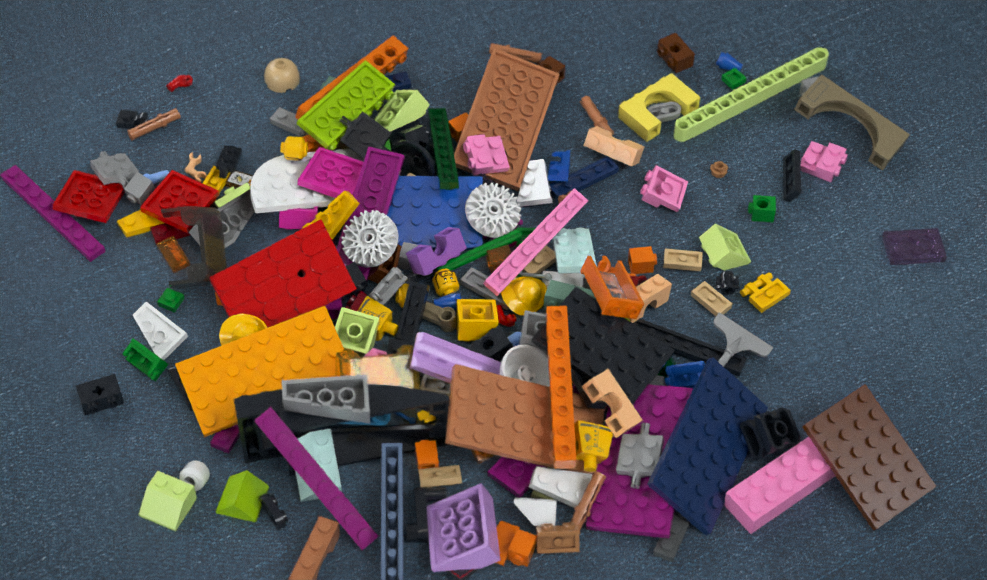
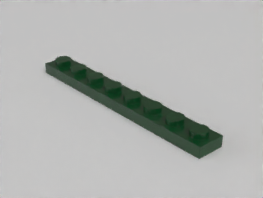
[428,108,459,190]

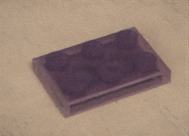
[882,228,947,265]

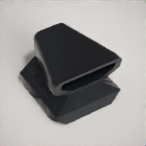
[740,407,801,460]

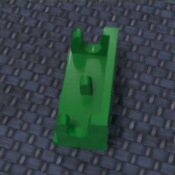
[123,338,169,382]

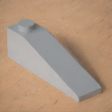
[189,191,255,252]

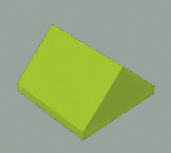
[216,470,269,522]

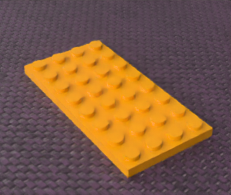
[175,306,355,437]

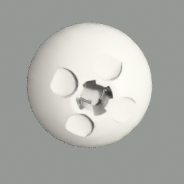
[499,345,550,387]

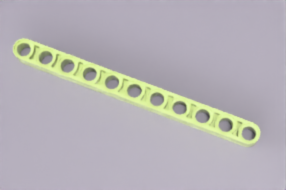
[674,48,829,142]

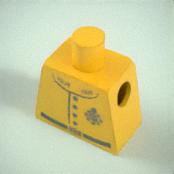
[358,296,399,341]
[574,420,613,472]

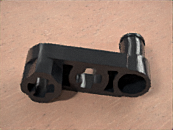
[406,487,446,542]

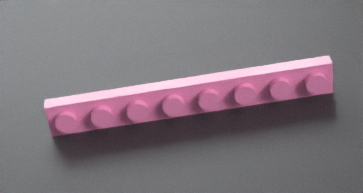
[483,188,588,296]

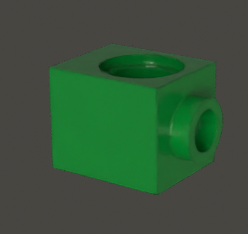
[748,195,776,222]

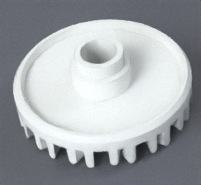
[465,183,521,238]
[341,210,398,267]

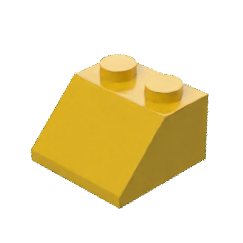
[457,299,498,342]

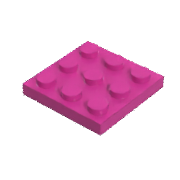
[297,147,363,198]

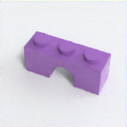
[406,227,467,276]

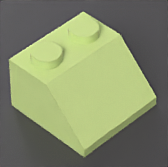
[699,224,751,270]
[335,307,379,359]
[139,471,197,532]

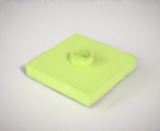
[214,182,251,208]

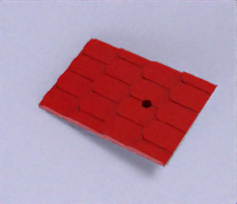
[209,219,357,328]

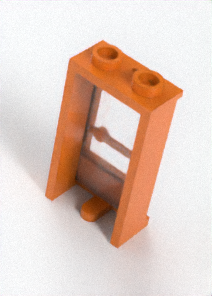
[580,256,644,319]

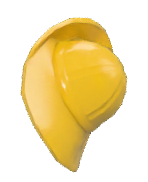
[501,277,547,315]
[219,314,267,346]

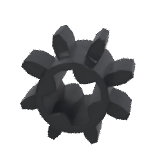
[716,271,739,295]

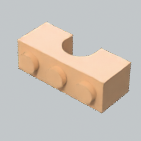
[583,126,645,167]
[620,274,672,323]
[582,369,643,438]

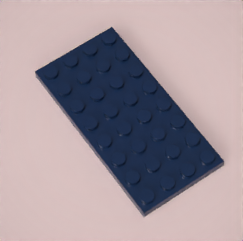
[647,357,768,535]

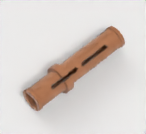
[489,43,542,64]
[580,96,614,136]
[127,108,180,141]
[570,471,606,530]

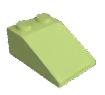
[374,90,430,132]

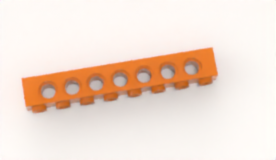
[295,35,409,120]
[546,306,576,469]

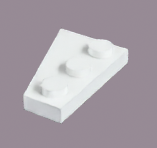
[517,159,553,207]
[133,302,188,360]
[529,467,593,508]

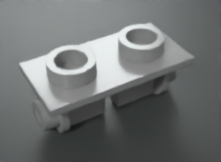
[368,267,408,305]

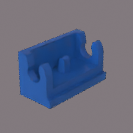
[548,150,570,181]
[665,361,705,388]

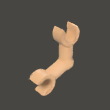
[185,152,207,182]

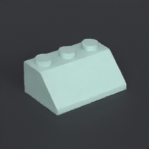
[295,429,342,502]

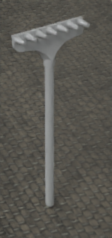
[713,312,773,367]

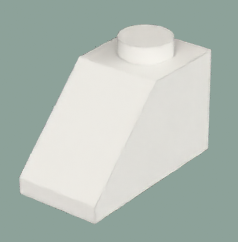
[514,497,556,527]

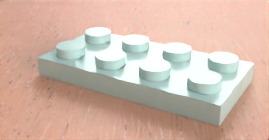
[552,227,597,273]

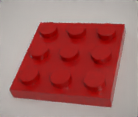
[53,170,125,223]
[140,170,219,233]

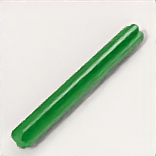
[436,229,522,271]

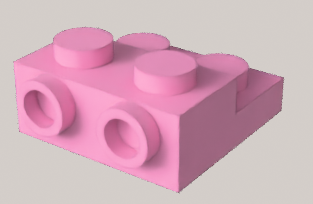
[463,134,510,176]
[800,141,848,182]
[640,165,688,212]

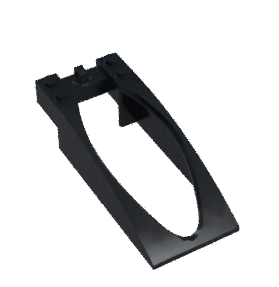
[233,384,450,476]

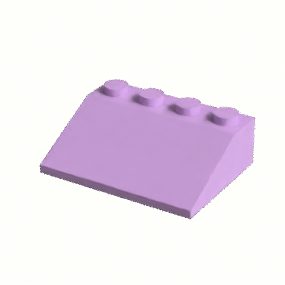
[426,483,500,572]

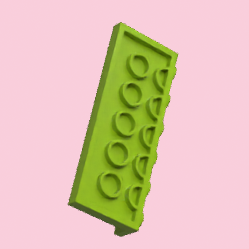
[297,60,395,151]

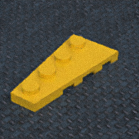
[117,210,202,237]

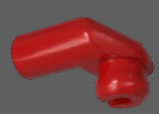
[166,75,193,92]

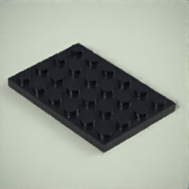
[531,287,675,405]

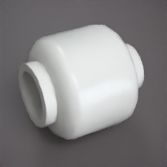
[179,461,210,491]

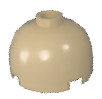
[264,58,300,93]

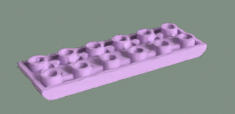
[410,332,501,384]

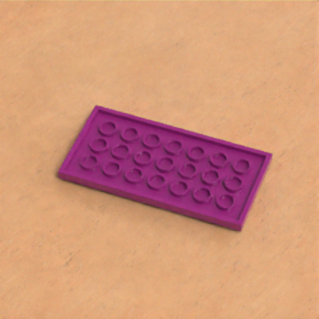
[586,385,693,538]

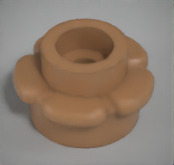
[710,161,728,178]

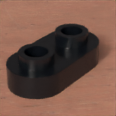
[259,493,288,531]

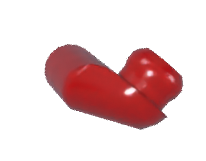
[496,305,517,327]

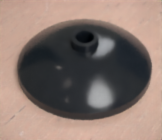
[392,140,437,176]

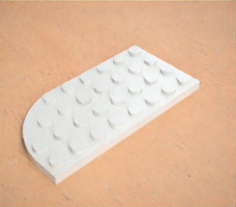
[250,149,364,213]

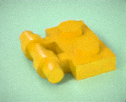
[740,272,791,313]

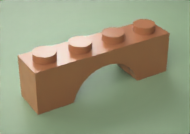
[289,516,340,580]

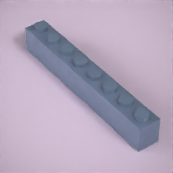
[381,443,403,580]

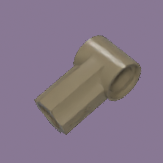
[422,301,457,332]

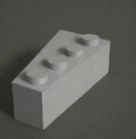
[282,374,370,424]

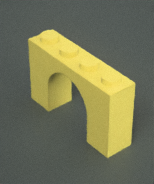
[618,73,700,142]

